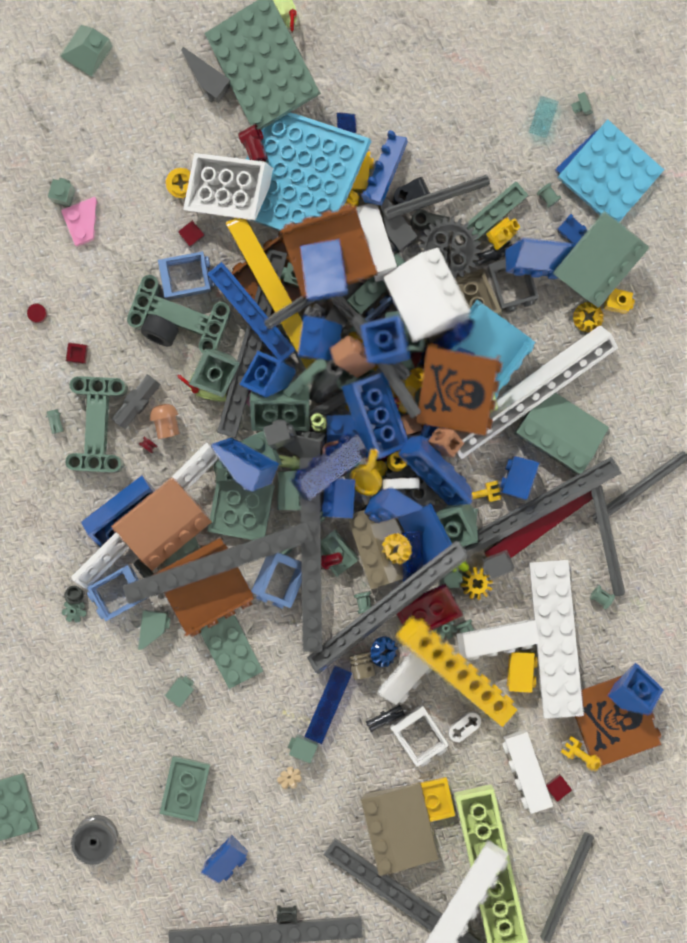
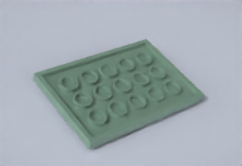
[204,0,321,130]

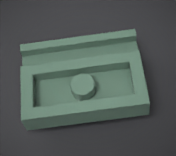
[321,530,359,577]

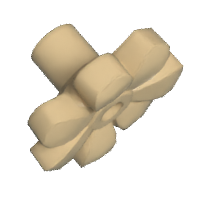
[277,767,302,789]

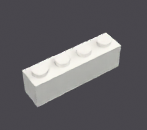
[357,204,397,282]
[457,620,539,661]
[502,729,553,814]

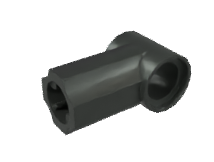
[411,209,450,231]

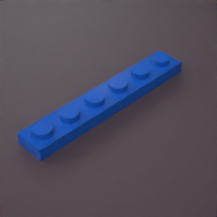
[207,262,296,361]

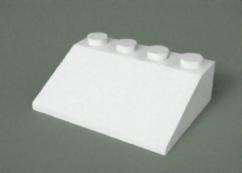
[183,153,273,220]
[383,248,470,342]
[378,631,444,705]

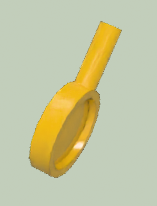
[350,449,382,496]

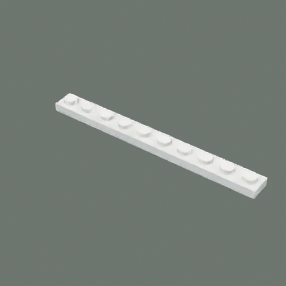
[72,442,219,589]

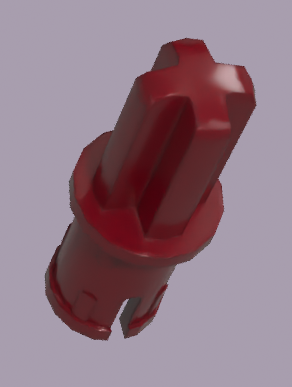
[321,552,344,570]

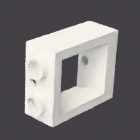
[390,704,449,767]

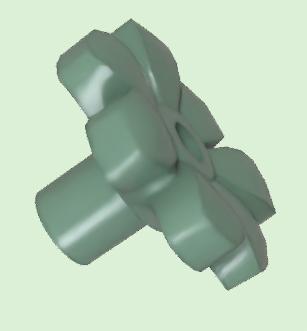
[62,602,87,623]
[433,620,457,639]

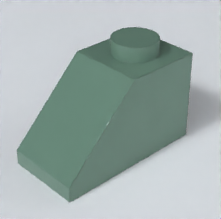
[138,610,171,650]

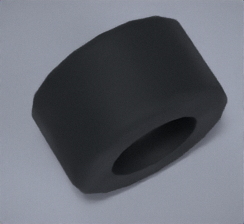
[141,314,179,347]

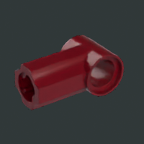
[238,124,268,162]

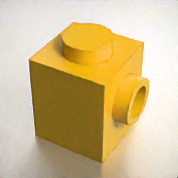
[603,288,635,314]

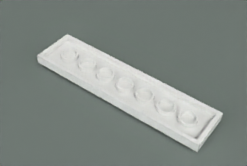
[529,560,584,718]

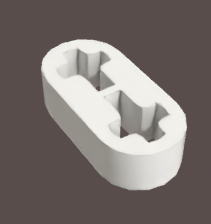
[382,478,420,490]
[448,711,481,742]

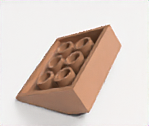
[112,477,212,571]

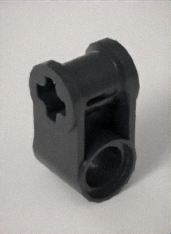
[393,177,430,205]

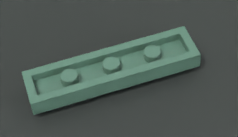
[461,181,528,241]
[346,253,406,315]

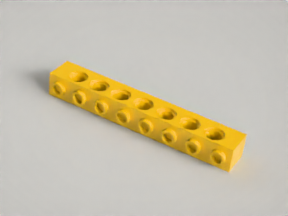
[396,618,517,727]

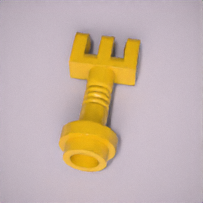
[472,480,502,502]
[561,736,602,771]

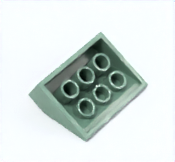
[553,211,650,308]
[514,393,609,475]

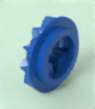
[371,636,398,667]

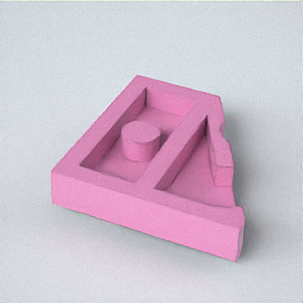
[61,197,97,247]

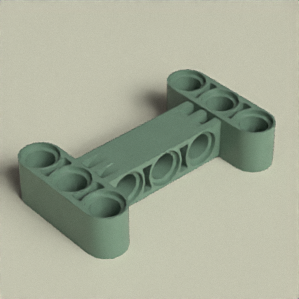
[127,275,231,354]
[65,376,128,473]

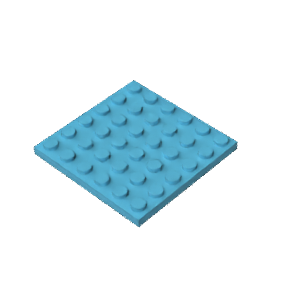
[246,112,372,231]

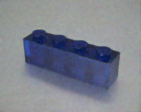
[290,433,370,500]

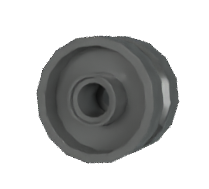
[71,815,118,865]

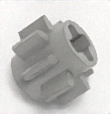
[304,304,327,319]

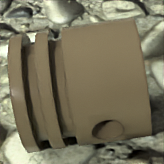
[349,652,376,680]

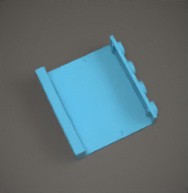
[441,300,536,398]

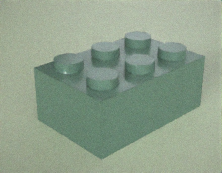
[250,386,310,431]

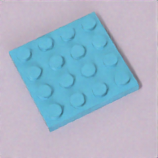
[557,119,664,222]

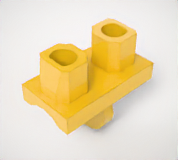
[486,217,520,250]

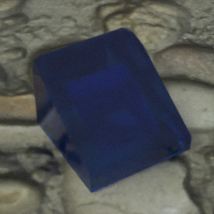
[336,112,356,134]

